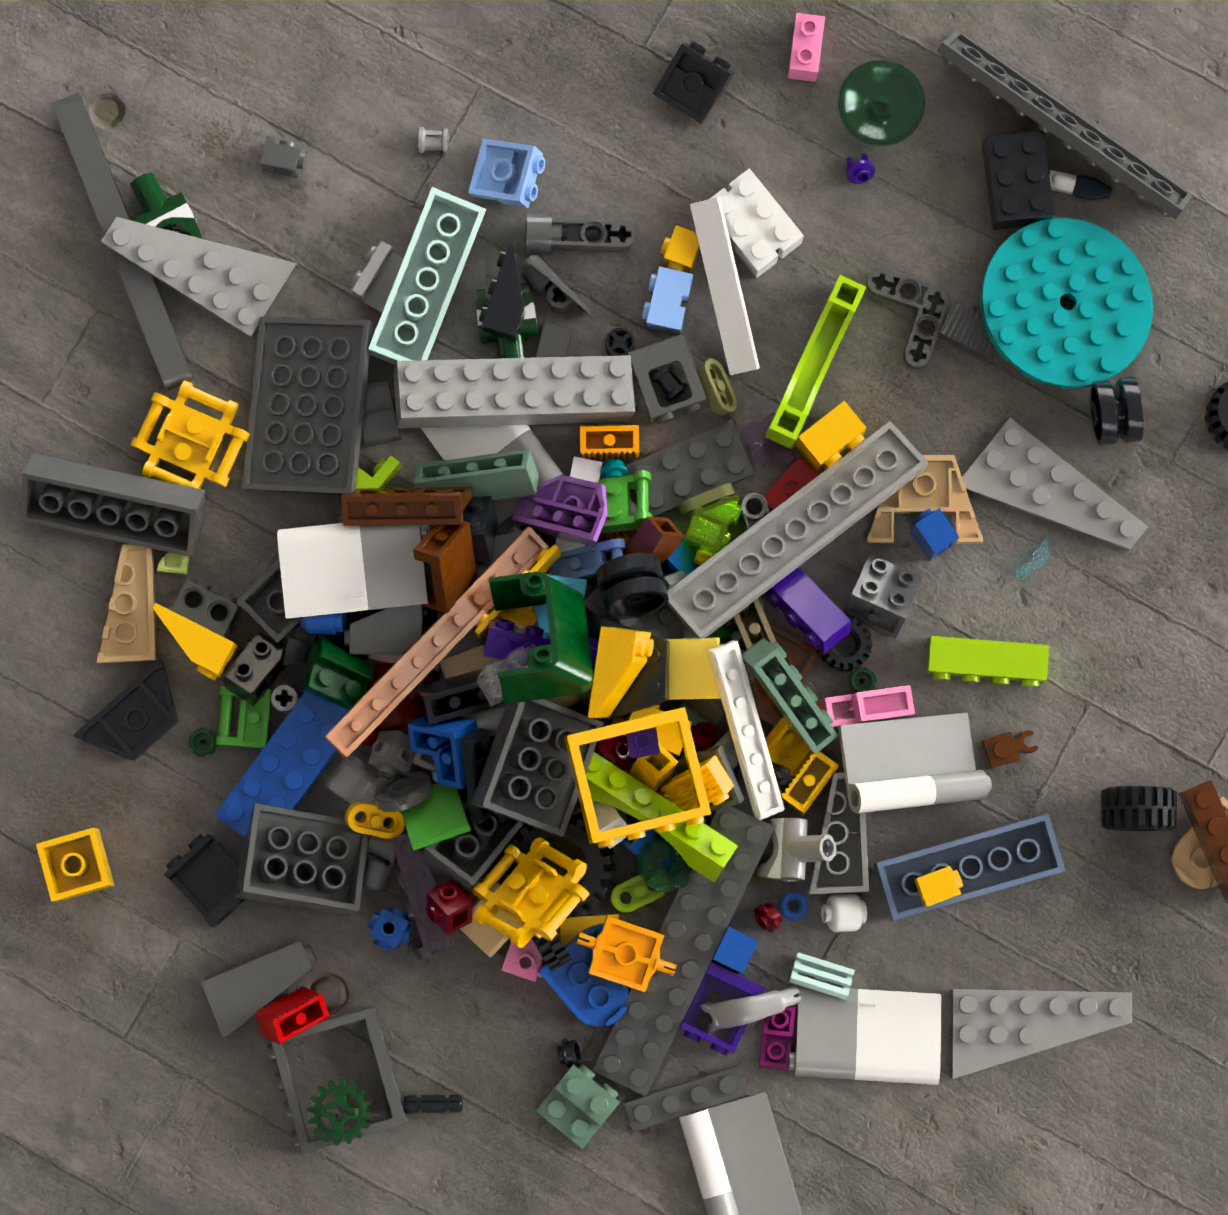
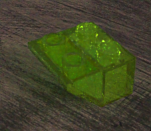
[684,495,743,556]

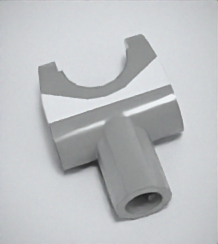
[755,818,836,881]

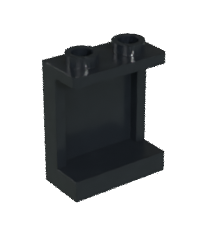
[164,834,246,928]

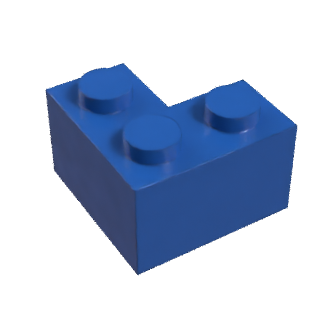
[408,716,478,789]

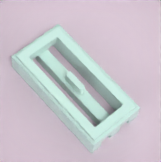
[789,952,855,1000]

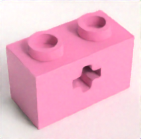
[788,13,825,82]

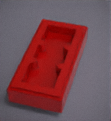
[763,456,820,511]

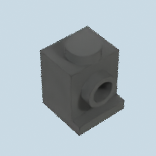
[261,136,307,177]

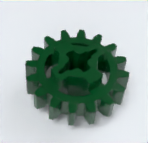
[307,1079,373,1145]

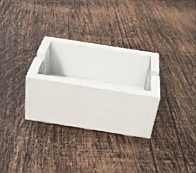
[710,168,804,279]

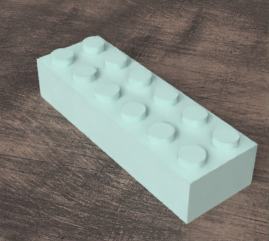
[368,187,486,365]

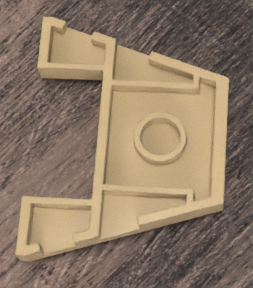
[867,455,983,544]

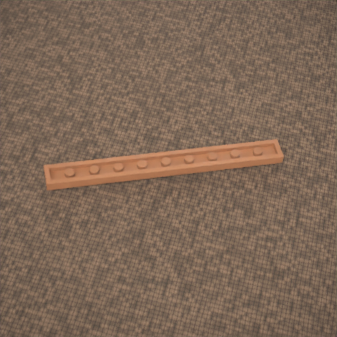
[323,526,550,758]

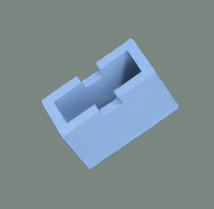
[642,266,693,335]

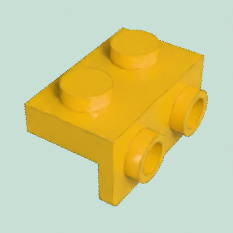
[765,717,813,778]

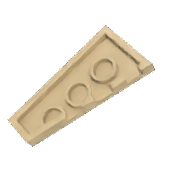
[96,544,157,664]

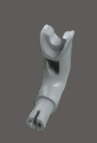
[700,986,801,1034]

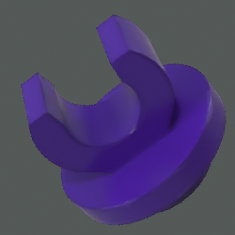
[846,153,875,184]

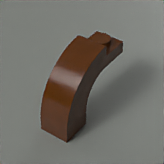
[598,517,684,563]

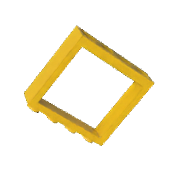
[564,707,711,848]

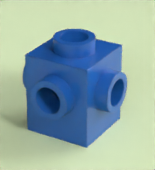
[368,906,413,951]

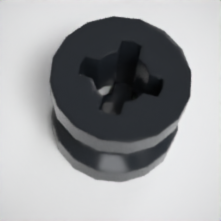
[605,328,634,356]

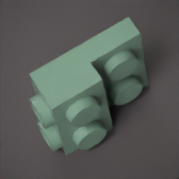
[536,1064,620,1149]

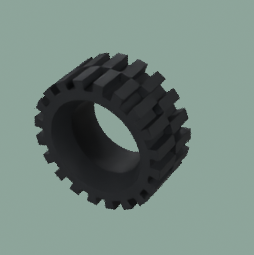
[506,815,616,919]

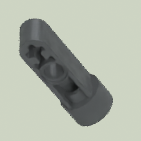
[525,213,636,255]

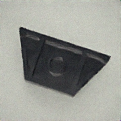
[74,659,179,761]

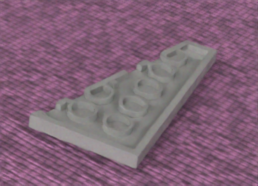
[100,217,297,337]
[962,418,1148,551]
[951,989,1132,1079]

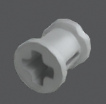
[418,127,449,154]
[271,685,300,714]

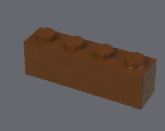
[1178,780,1228,903]

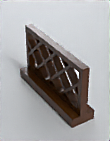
[341,487,473,526]

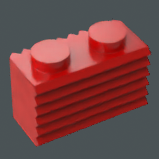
[255,986,329,1045]

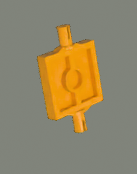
[576,916,676,992]

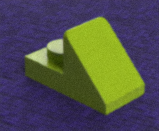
[356,456,402,488]

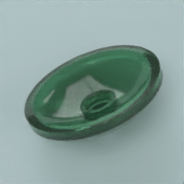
[838,60,925,146]

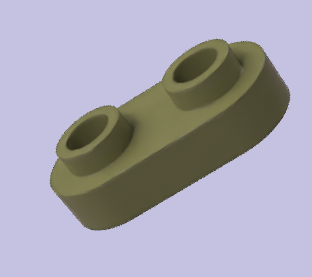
[697,358,737,417]
[677,483,736,519]

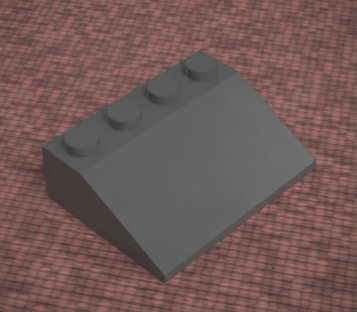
[471,699,604,837]
[235,803,369,917]

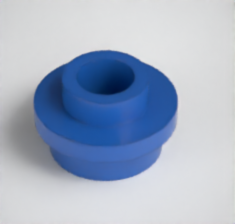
[778,891,808,921]

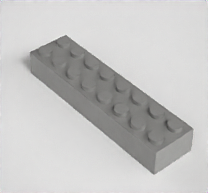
[393,355,635,428]

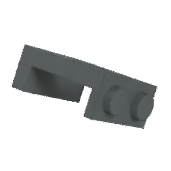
[628,334,707,425]

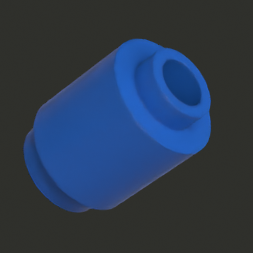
[301,612,347,635]

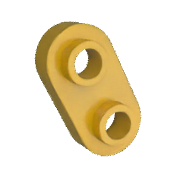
[345,801,405,839]

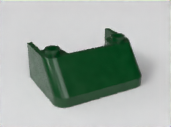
[489,572,594,704]

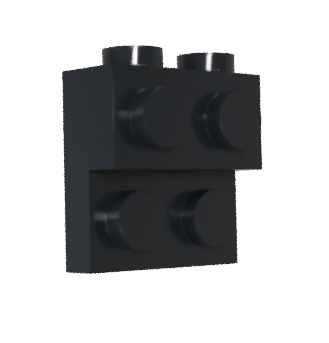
[653,41,734,124]

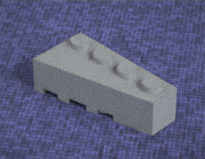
[809,773,869,895]

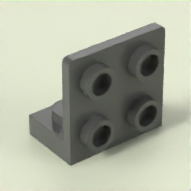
[843,554,922,639]

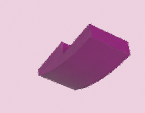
[759,1007,796,1071]

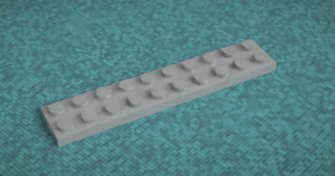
[667,421,929,638]

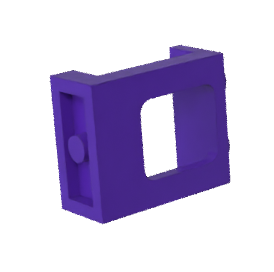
[680,962,765,1056]

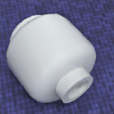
[821,893,867,932]

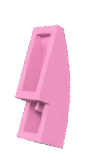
[816,685,915,728]

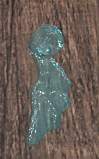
[1016,537,1052,579]

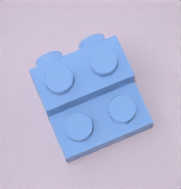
[468,138,545,208]

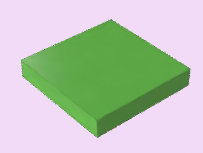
[401,784,471,851]

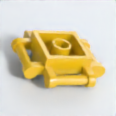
[130,380,250,489]
[472,837,589,948]

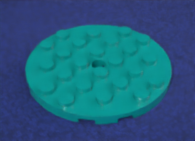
[980,218,1153,389]

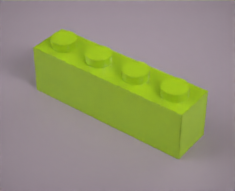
[926,636,1049,687]

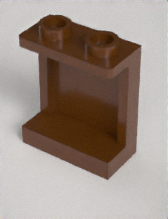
[413,521,477,613]

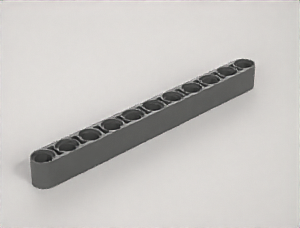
[52,92,195,390]

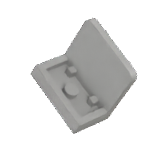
[350,241,403,313]

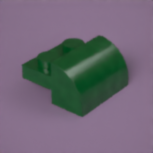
[303,638,375,710]

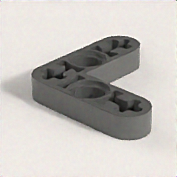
[866,269,949,370]

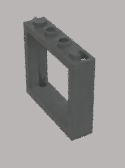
[267,1007,409,1154]

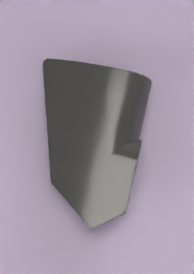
[521,255,596,319]
[363,811,408,892]

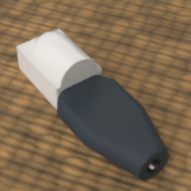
[1049,170,1112,200]

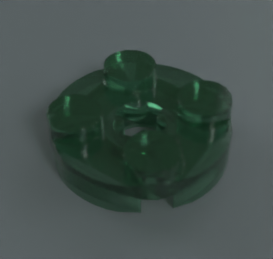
[637,833,692,892]

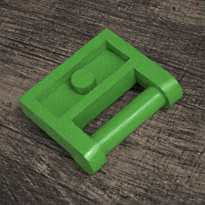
[599,470,652,534]
[214,686,273,749]

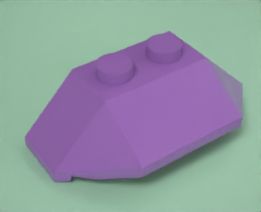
[512,475,608,547]

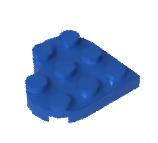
[537,923,628,1027]

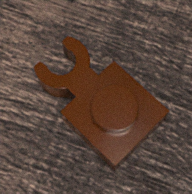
[982,730,1038,769]

